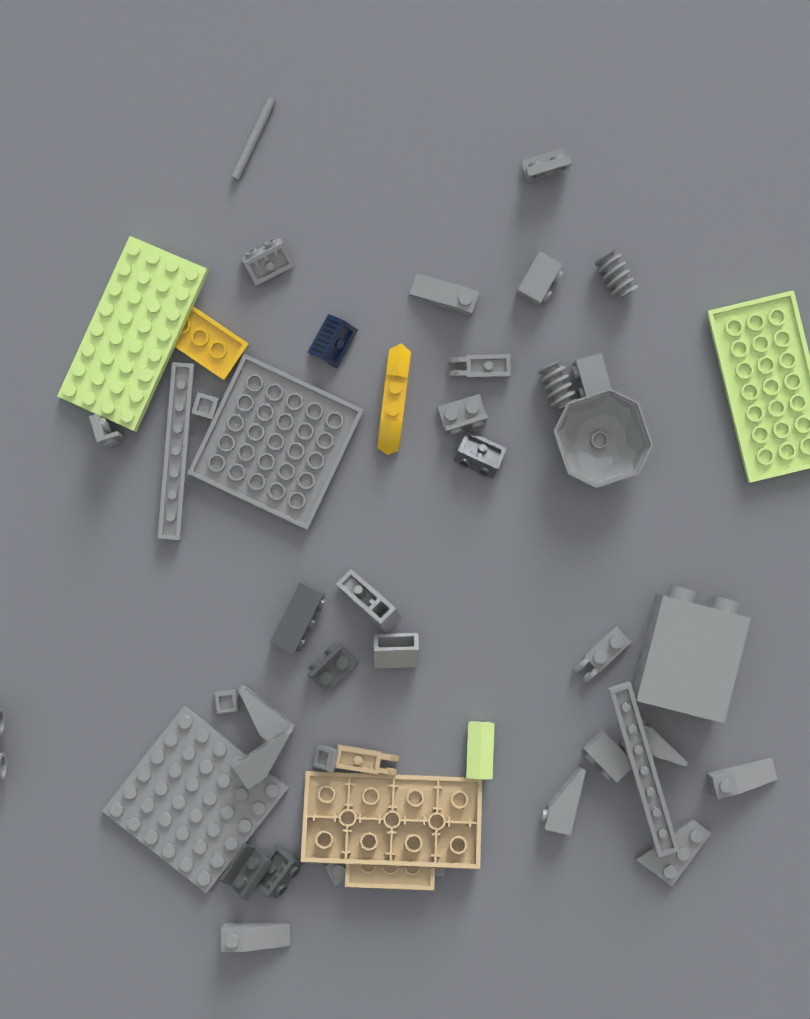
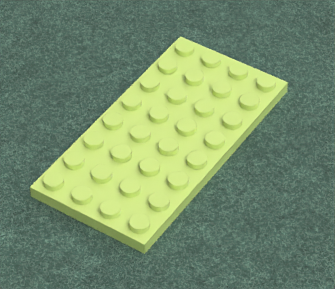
[57,236,209,432]
[706,290,810,483]

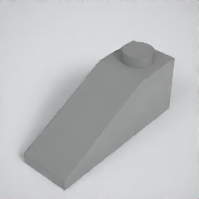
[409,273,479,317]
[336,569,402,634]
[238,685,295,743]
[620,719,688,767]
[232,726,294,789]
[707,758,778,799]
[540,766,586,836]
[221,922,291,952]

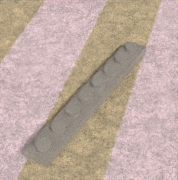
[158,362,195,540]
[607,681,680,858]

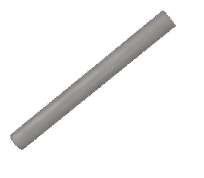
[231,97,276,180]

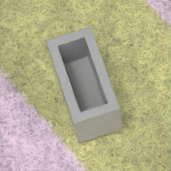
[516,251,563,306]
[571,353,612,398]
[374,633,419,668]
[583,730,631,783]

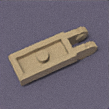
[335,744,399,775]

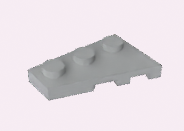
[635,818,711,886]

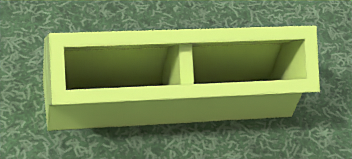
[466,721,494,779]

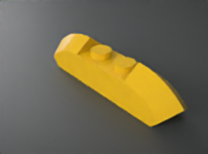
[377,344,411,455]

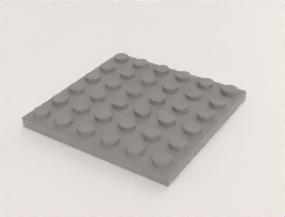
[187,354,364,530]
[102,705,289,893]

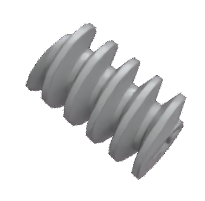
[594,249,639,300]
[538,360,577,410]

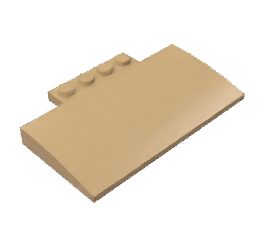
[301,771,482,891]

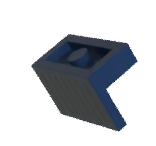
[307,314,358,368]

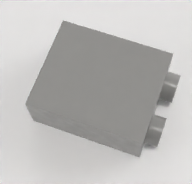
[632,585,751,724]

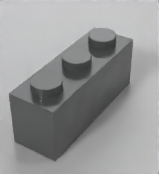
[270,582,326,654]

